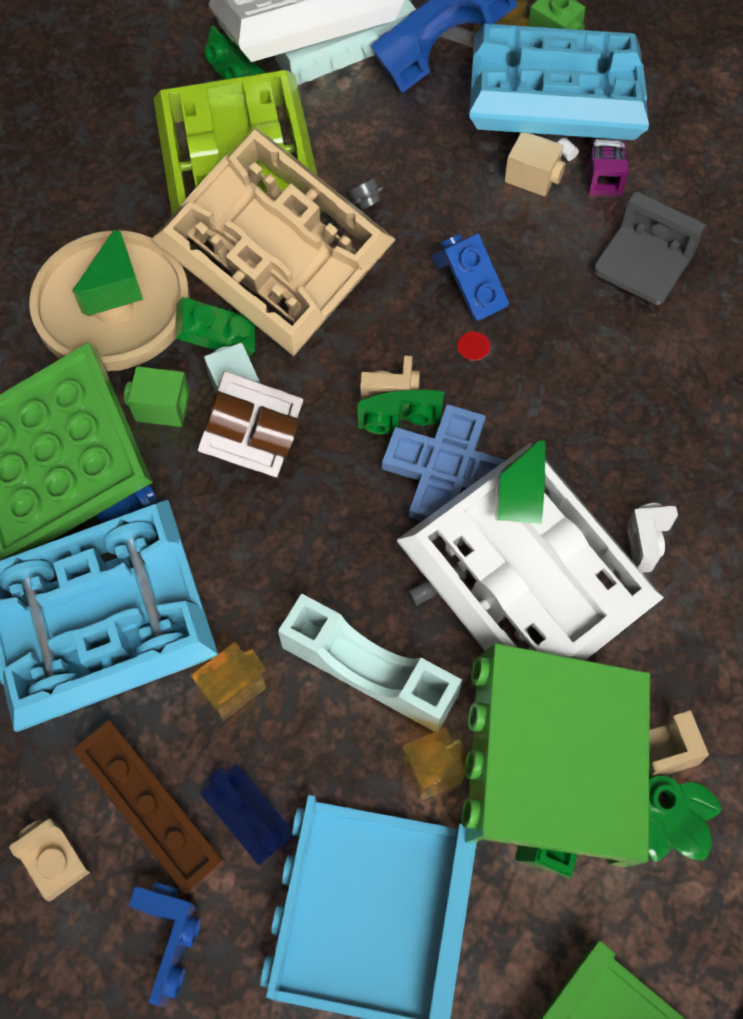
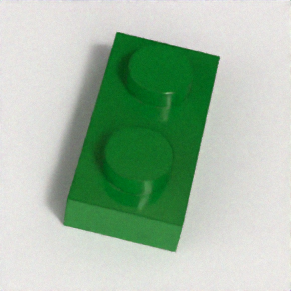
[175,297,255,357]

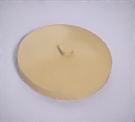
[29,231,190,371]

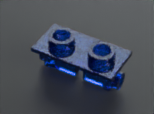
[201,763,293,866]

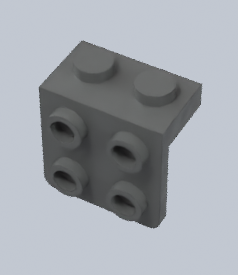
[594,191,706,305]

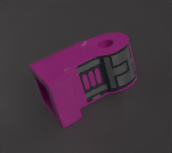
[588,137,629,196]

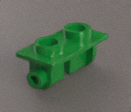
[204,26,264,80]

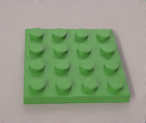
[0,342,153,561]

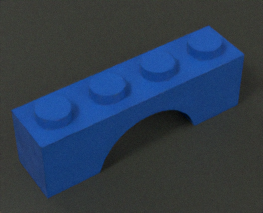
[370,0,518,93]

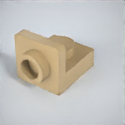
[360,355,420,400]
[9,819,90,902]

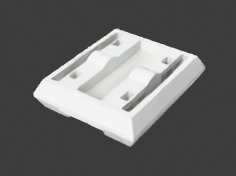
[209,0,404,62]
[397,442,664,661]

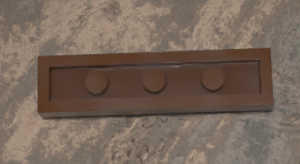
[72,720,225,897]

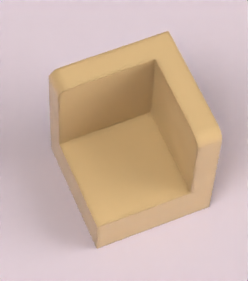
[649,710,709,778]

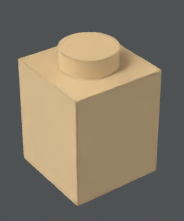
[505,132,566,197]

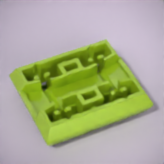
[153,70,324,239]

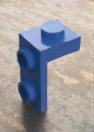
[431,233,509,321]
[129,882,201,1008]

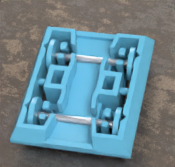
[0,500,219,732]

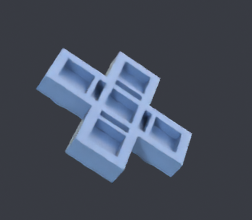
[382,404,506,521]

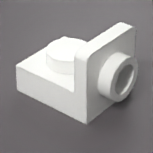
[626,503,678,573]

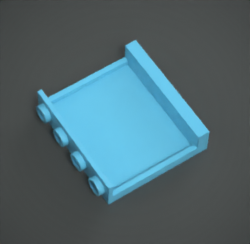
[261,795,477,1019]

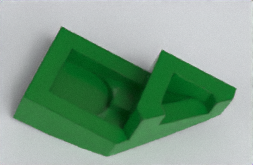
[495,441,545,524]

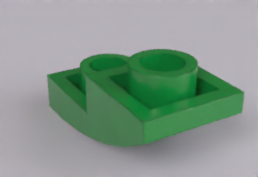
[357,390,444,435]

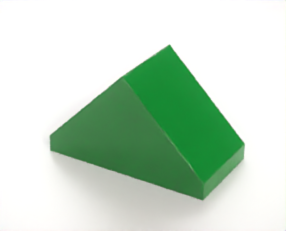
[72,229,143,316]

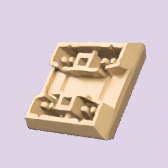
[152,126,395,357]

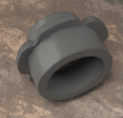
[348,177,383,210]

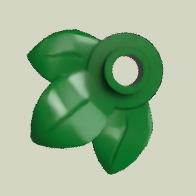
[648,775,721,862]

